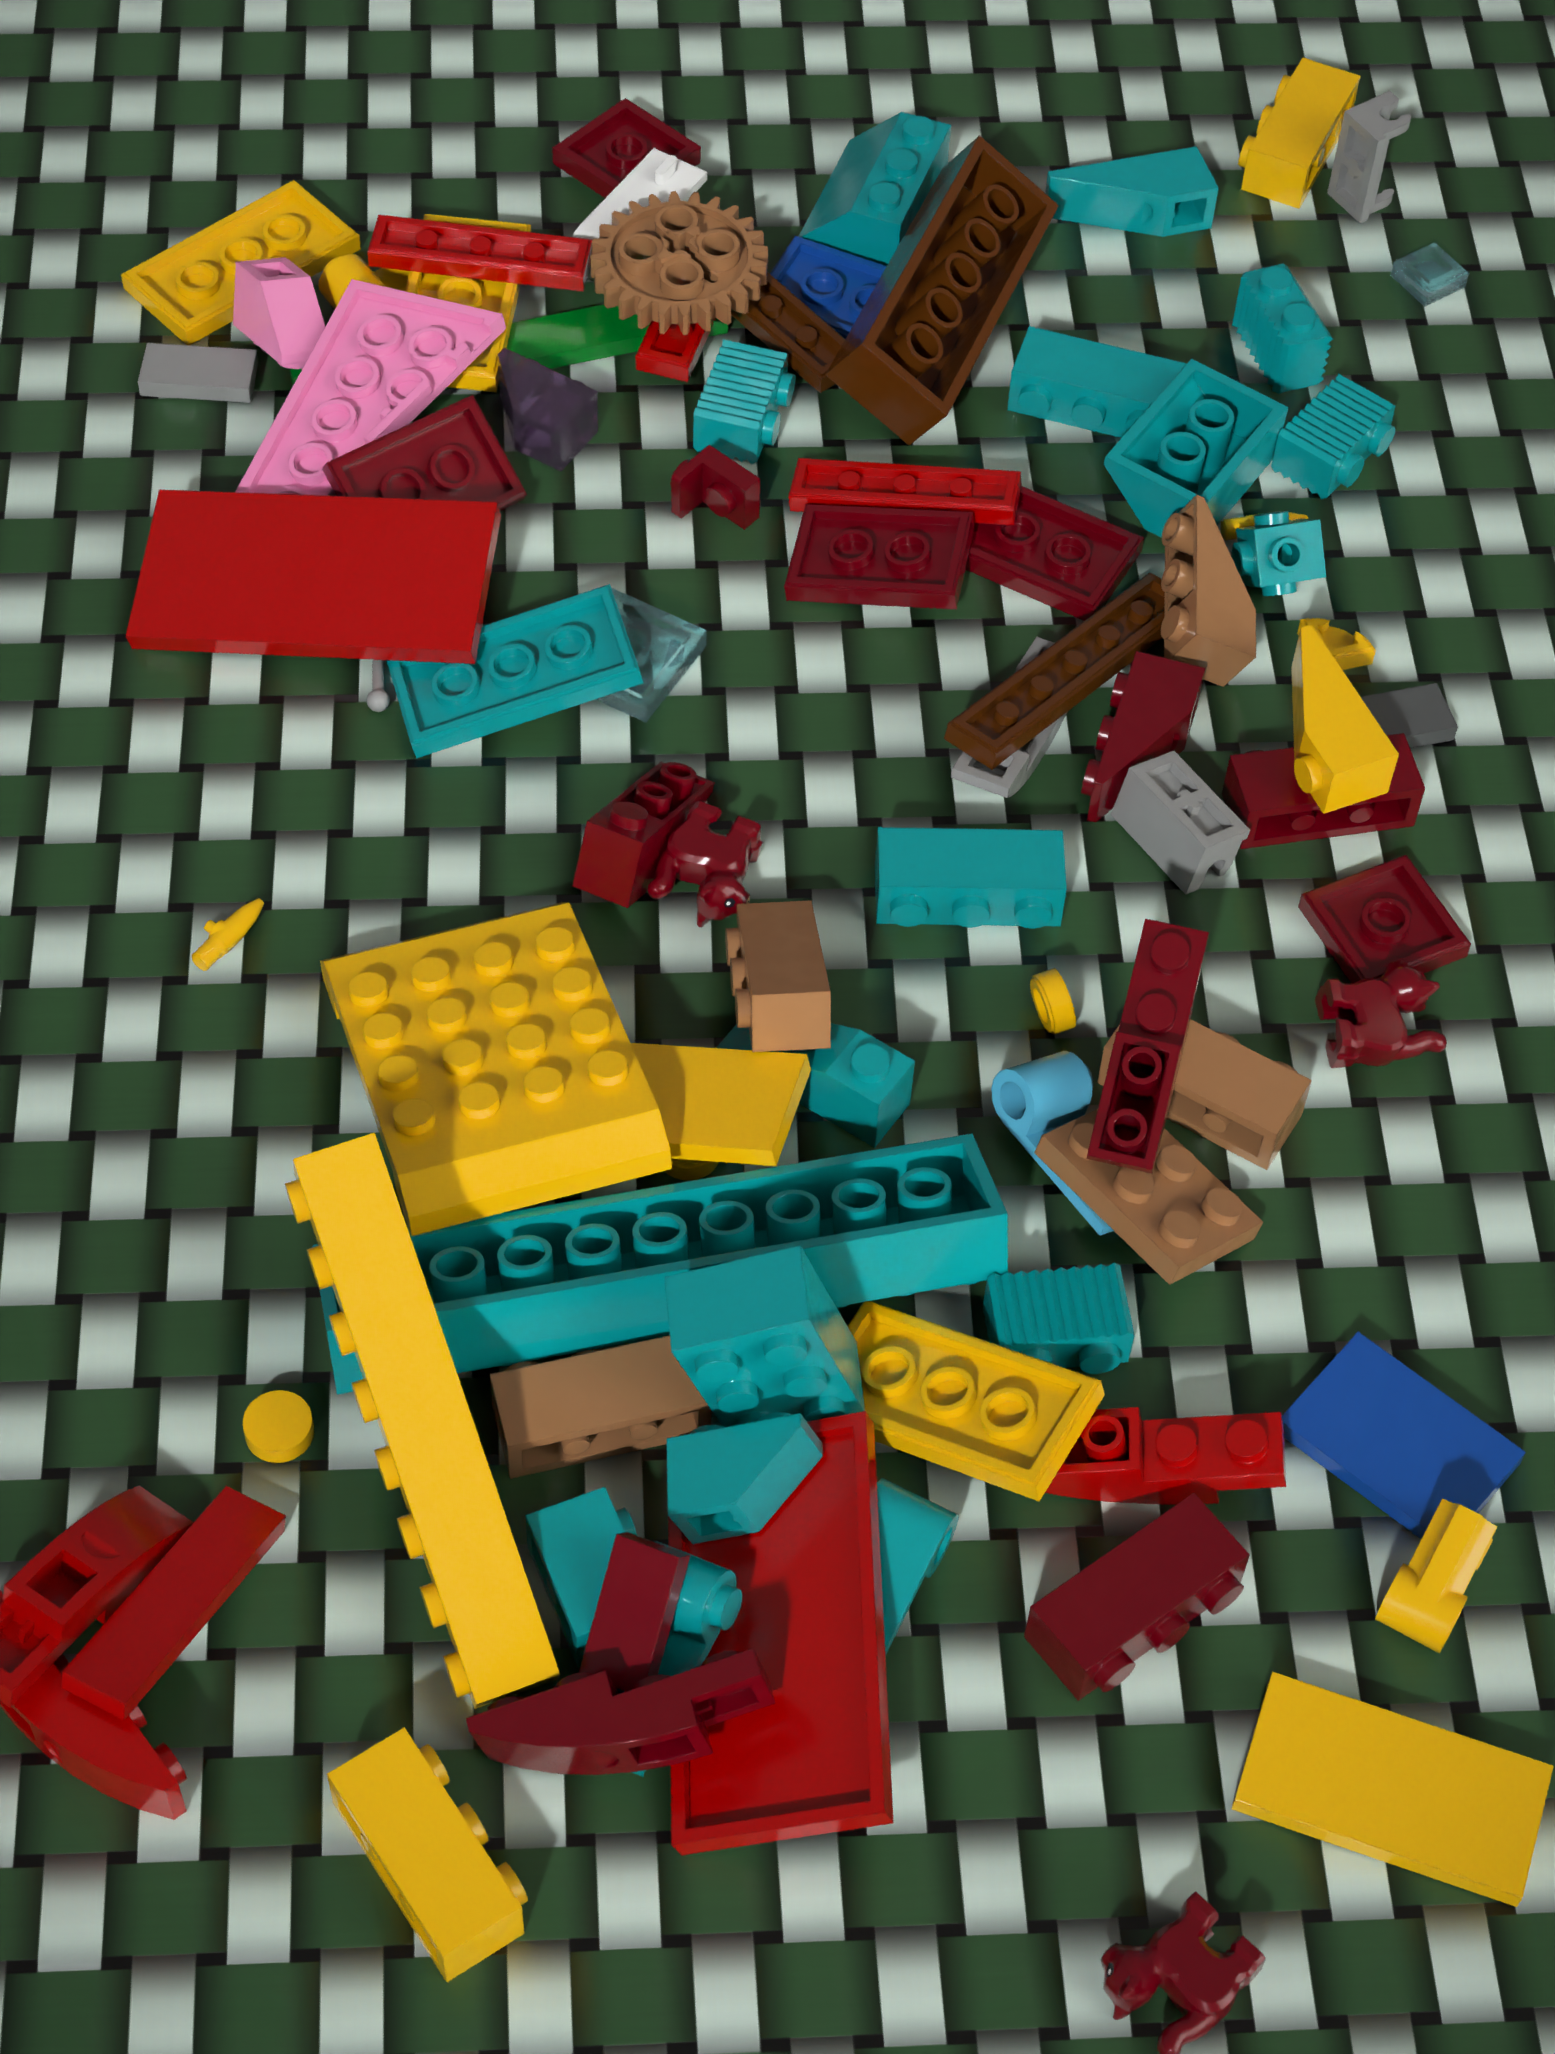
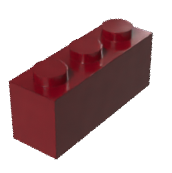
[1222,733,1425,849]
[1024,1493,1250,1701]

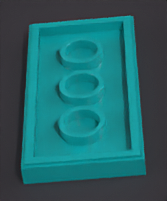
[386,584,644,758]

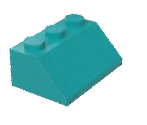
[798,112,951,266]
[1104,358,1288,538]

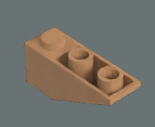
[1161,495,1256,687]

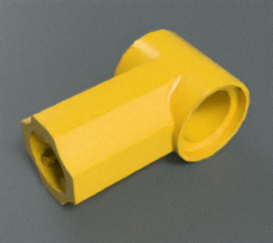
[1375,1498,1497,1653]

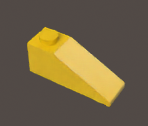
[1291,624,1399,814]

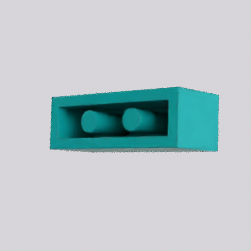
[1007,326,1187,438]
[875,827,1067,929]

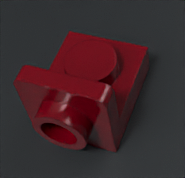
[670,445,760,530]

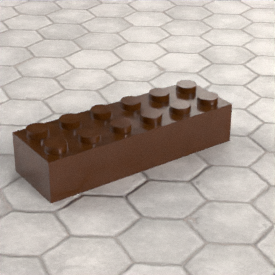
[825,135,1059,445]

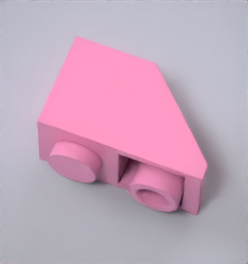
[233,257,326,369]

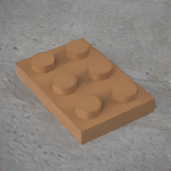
[1034,1109,1263,1285]

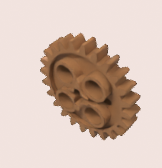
[590,191,768,335]

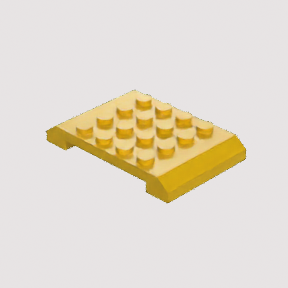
[320,902,672,1236]

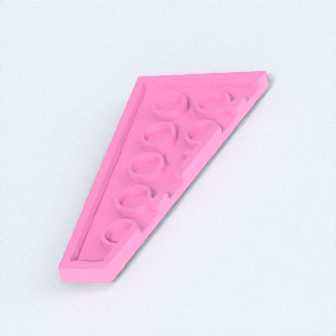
[235,279,506,496]

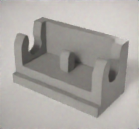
[1327,91,1411,223]
[1111,751,1250,895]

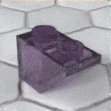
[498,348,598,472]

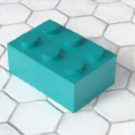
[664,1245,865,1427]

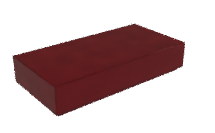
[579,1532,690,1692]

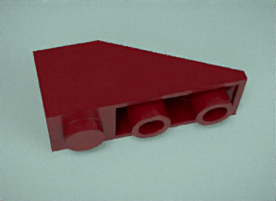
[1081,651,1205,822]
[572,761,715,908]

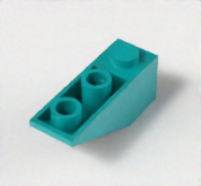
[1045,146,1219,237]

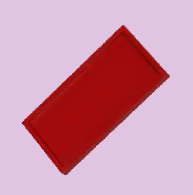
[126,490,501,664]
[668,1411,894,1856]

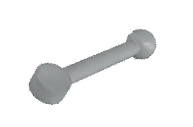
[366,660,390,713]

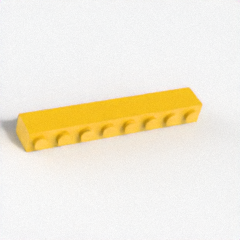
[285,1132,560,1709]

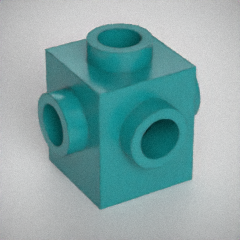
[1231,511,1326,596]

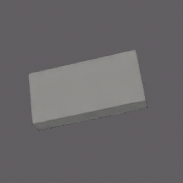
[138,343,259,403]

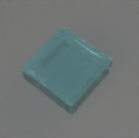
[1391,242,1469,307]

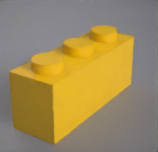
[1238,57,1360,209]
[327,1727,528,1982]

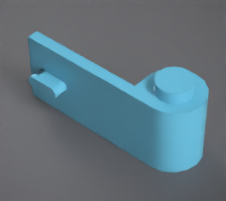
[991,1051,1114,1236]

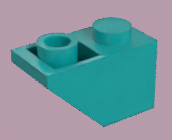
[666,1412,823,1544]

